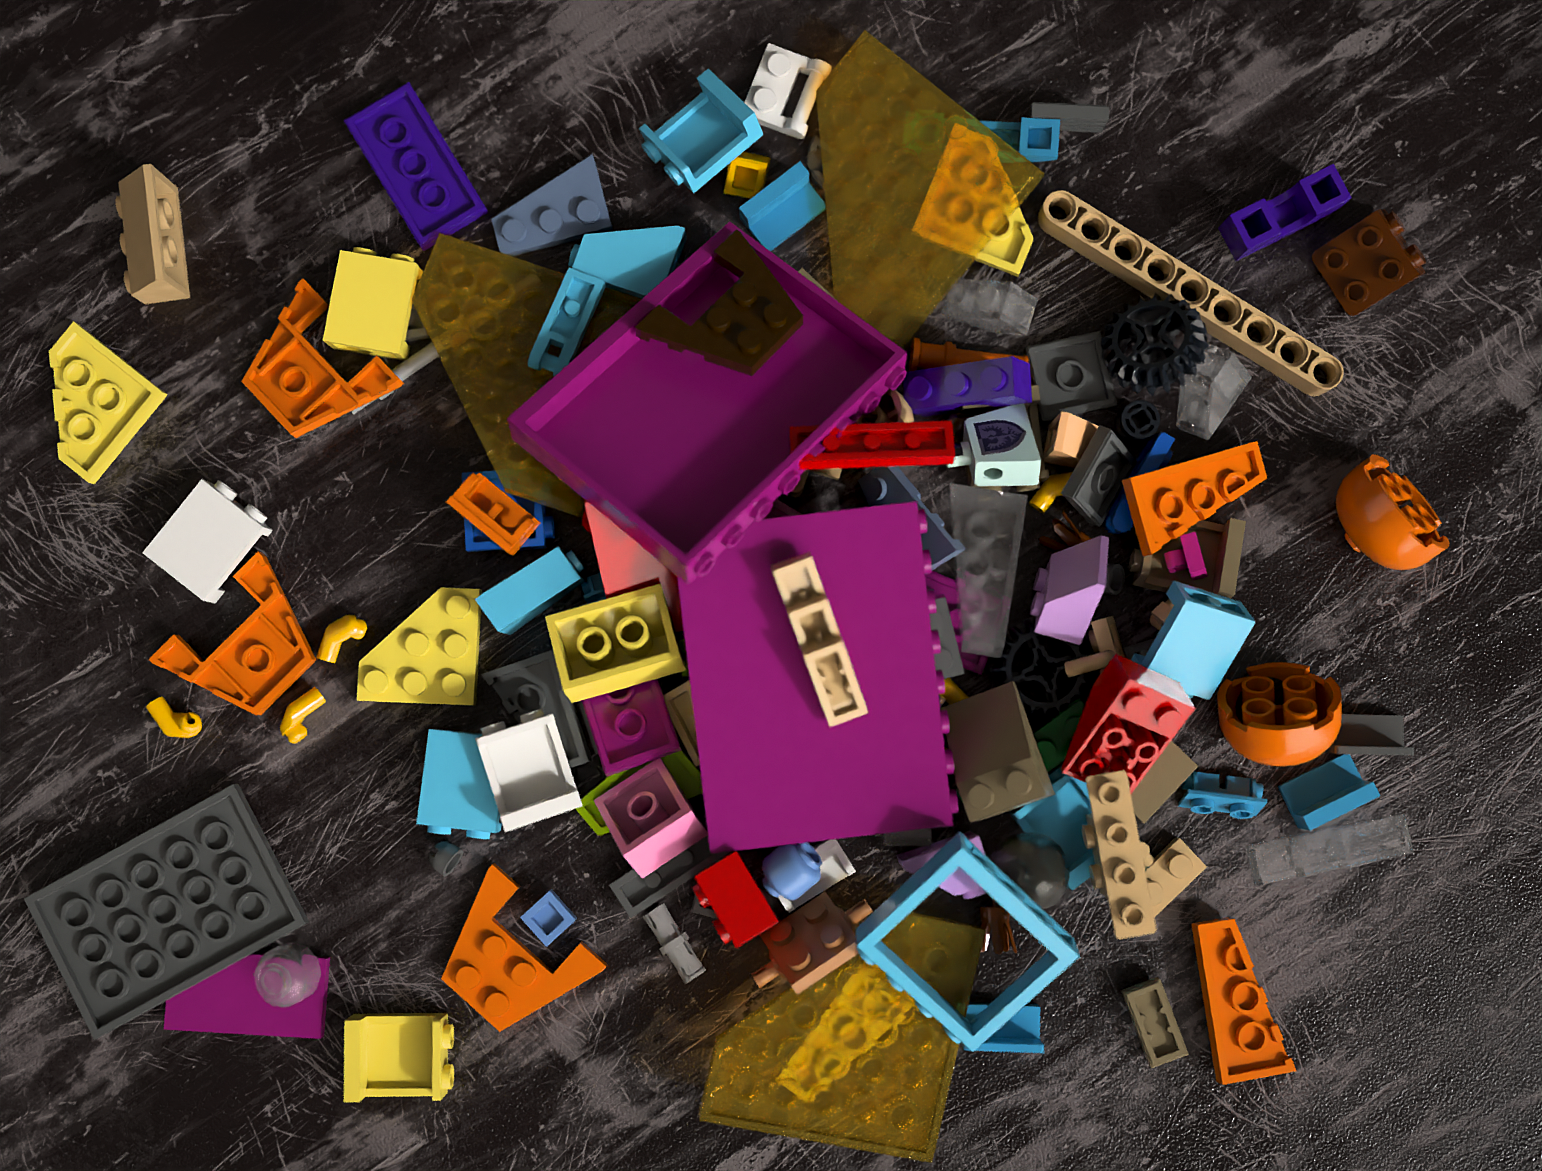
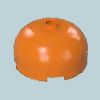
[1336,454,1450,570]
[1217,662,1342,766]

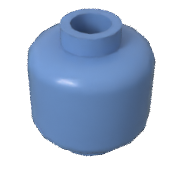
[762,842,822,900]

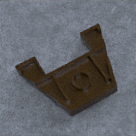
[635,229,803,376]

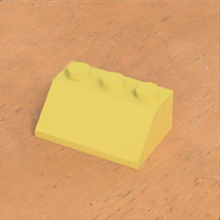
[545,583,686,703]

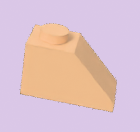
[1043,411,1099,468]

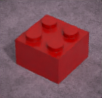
[692,851,779,948]

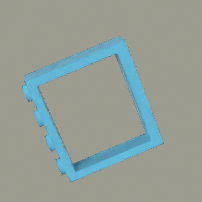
[856,832,1079,1052]

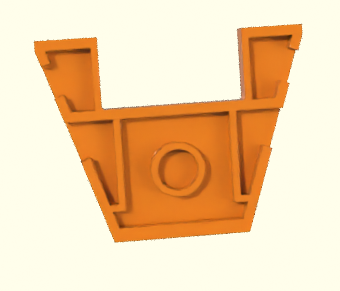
[241,278,404,438]
[149,552,316,715]
[441,863,608,1032]

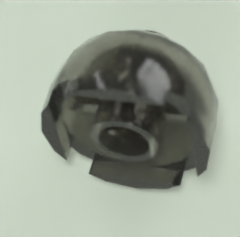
[989,832,1070,910]

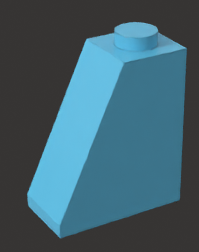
[568,226,687,302]
[475,546,585,635]

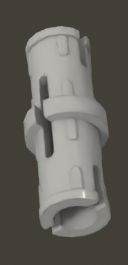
[643,903,706,984]

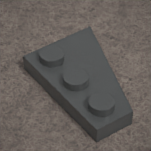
[481,650,593,768]

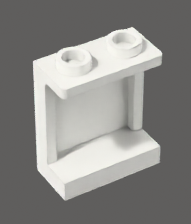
[142,479,273,603]
[475,709,583,832]

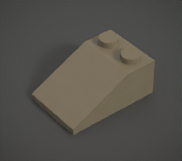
[940,681,1055,822]

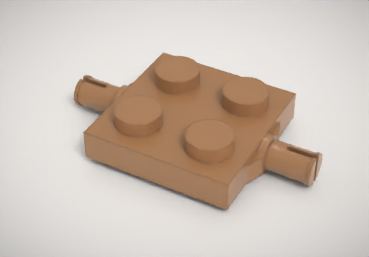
[751,892,873,994]

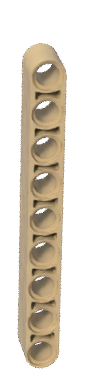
[1038,190,1344,396]

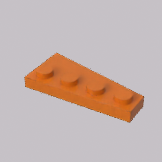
[1122,441,1267,556]
[1191,917,1296,1085]

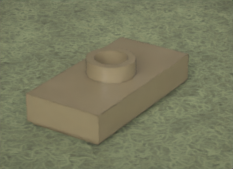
[1121,977,1189,1068]

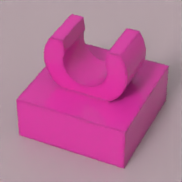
[1164,532,1208,581]

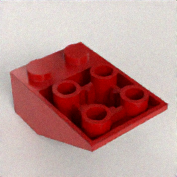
[1061,654,1195,794]

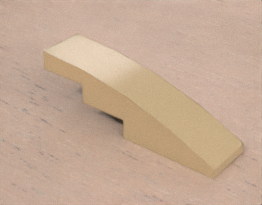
[771,552,868,727]

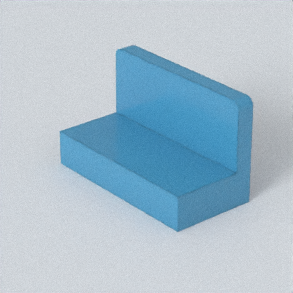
[739,161,826,251]
[1278,754,1381,831]
[960,1002,1044,1053]

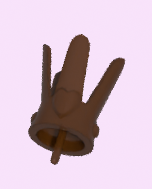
[1039,511,1091,552]
[976,898,1017,955]

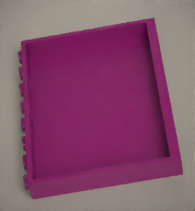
[507,221,907,585]
[677,501,958,854]

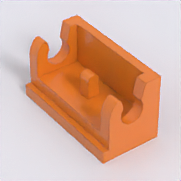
[446,472,541,556]

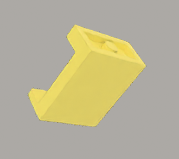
[323,247,423,361]
[344,1013,454,1102]

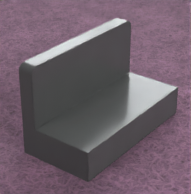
[1324,714,1414,756]

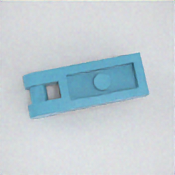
[528,267,606,376]

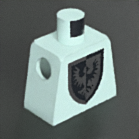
[946,404,1041,486]

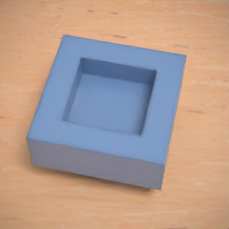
[520,889,577,947]

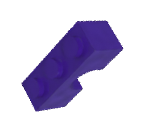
[1218,164,1352,261]
[903,356,1032,417]

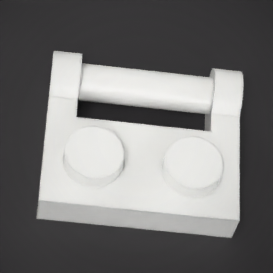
[744,43,832,139]

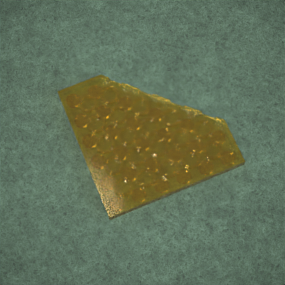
[816,30,1044,348]
[412,233,641,517]
[698,912,985,1163]

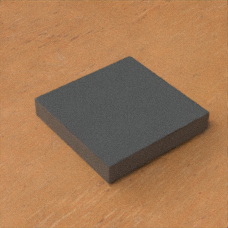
[1024,331,1117,423]
[1061,425,1137,527]

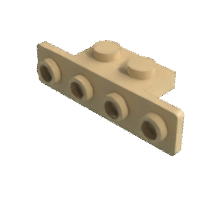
[1082,770,1156,939]

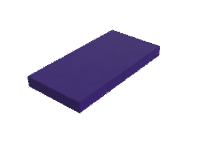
[343,82,488,251]

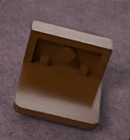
[1312,209,1426,316]

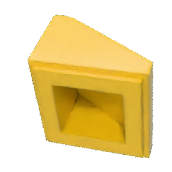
[724,152,770,199]

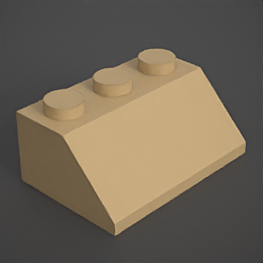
[116,164,190,304]

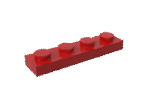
[789,421,955,470]

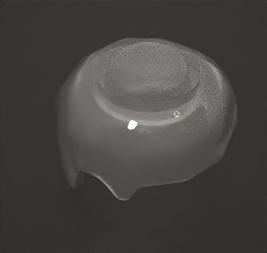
[253,943,321,1008]

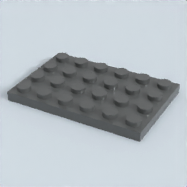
[24,784,309,1040]

